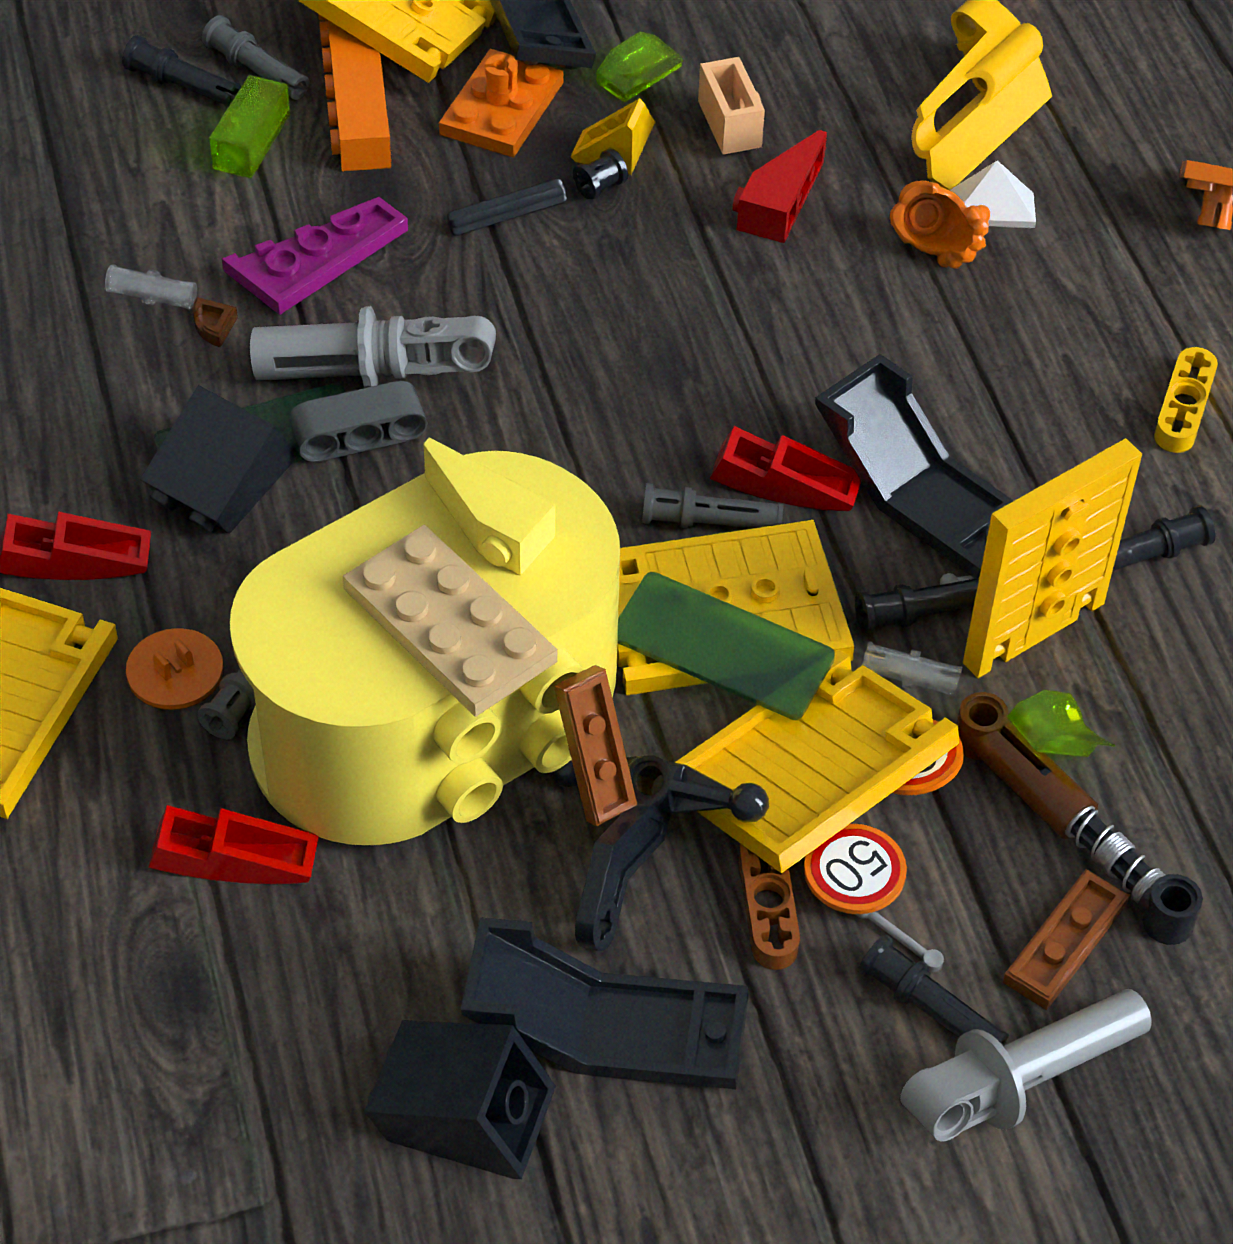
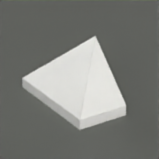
[950,161,1036,228]

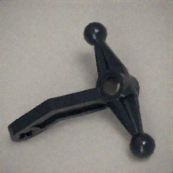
[550,755,769,951]

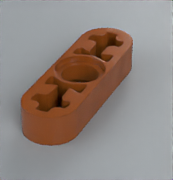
[738,844,800,970]

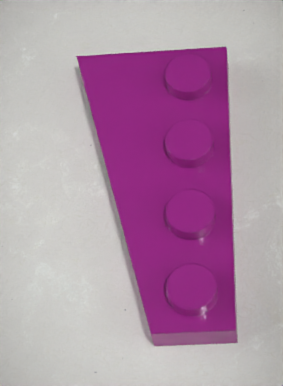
[222,197,408,315]

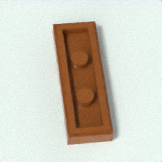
[554,665,637,826]
[1002,869,1130,1010]

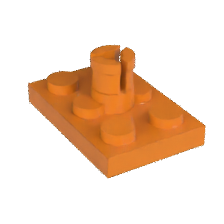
[439,48,564,158]
[1179,160,1233,230]

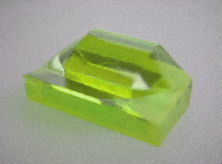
[597,31,683,103]
[1007,690,1115,757]

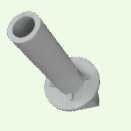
[900,989,1151,1141]

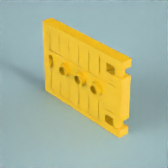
[297,0,497,83]
[963,438,1142,678]
[617,520,854,696]
[0,588,118,819]
[663,649,959,873]

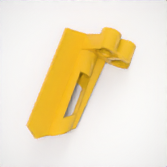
[911,0,1052,190]

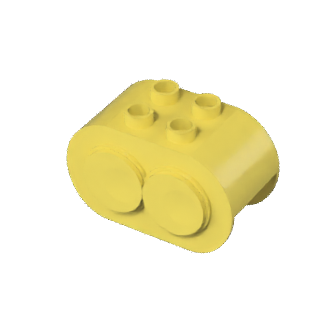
[230,451,620,846]

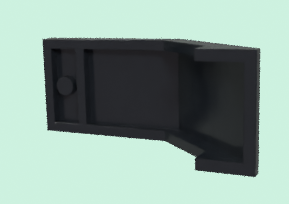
[490,0,596,69]
[815,354,1014,578]
[460,917,749,1089]

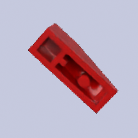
[732,130,827,243]

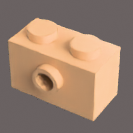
[698,57,765,155]

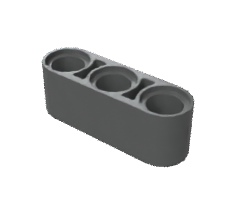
[289,381,428,462]

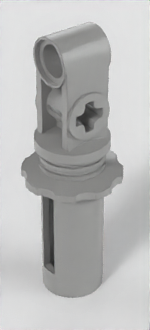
[250,306,496,388]

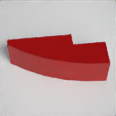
[710,426,861,511]
[0,512,151,580]
[148,805,319,884]

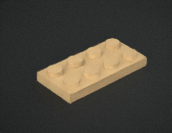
[343,524,558,717]

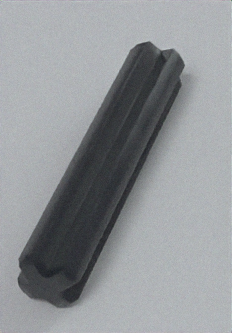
[447,179,566,236]

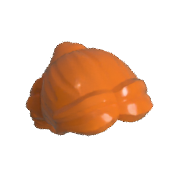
[889,181,990,269]

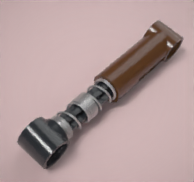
[956,692,1203,945]

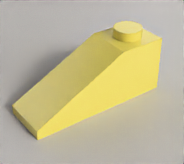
[423,437,555,576]

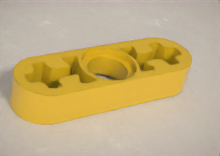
[1154,347,1218,453]

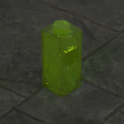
[209,75,290,179]

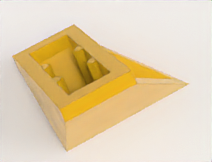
[570,98,655,175]

